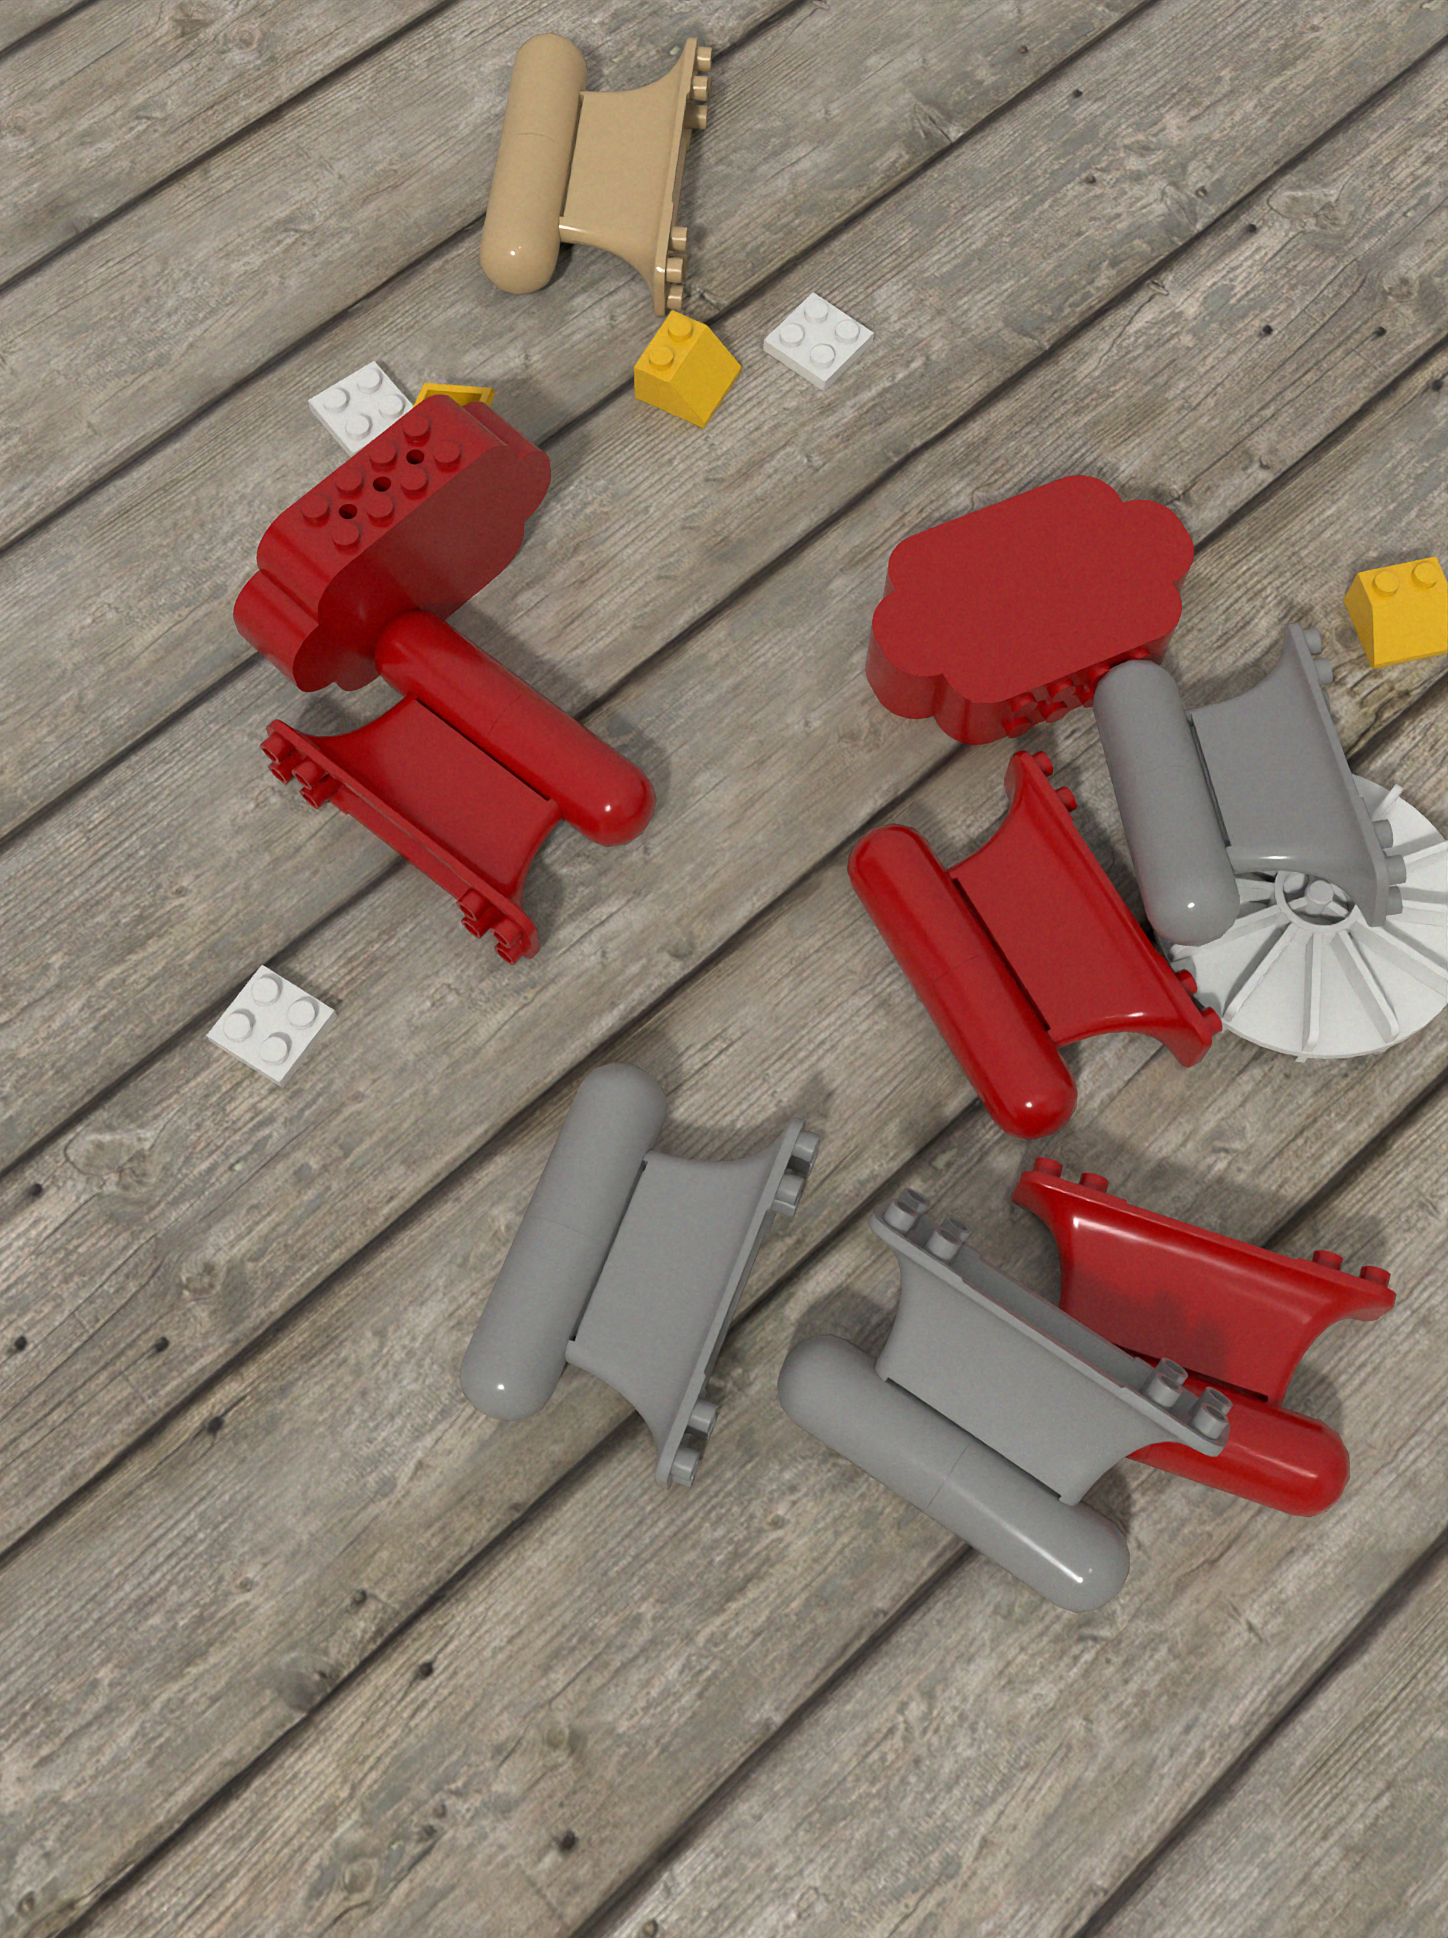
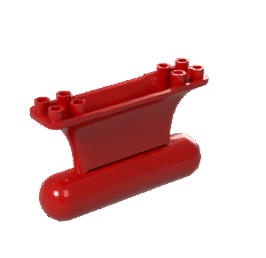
[260,609,657,965]
[847,750,1223,1141]
[1011,1157,1397,1517]

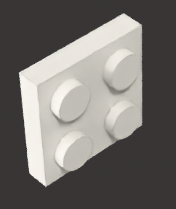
[763,292,874,392]
[308,361,413,458]
[206,965,337,1088]

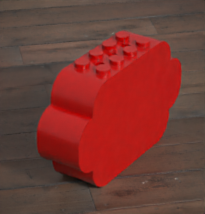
[233,394,551,692]
[865,475,1194,745]

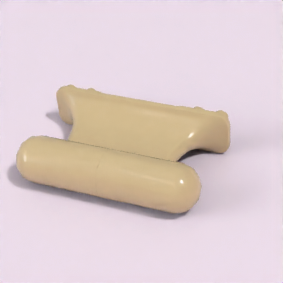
[479,32,713,317]

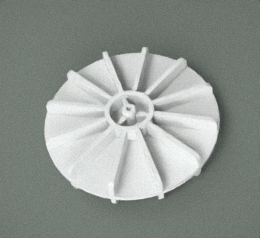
[1152,774,1448,1063]

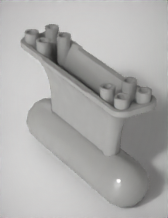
[1092,622,1406,947]
[459,1062,820,1490]
[777,1188,1233,1613]

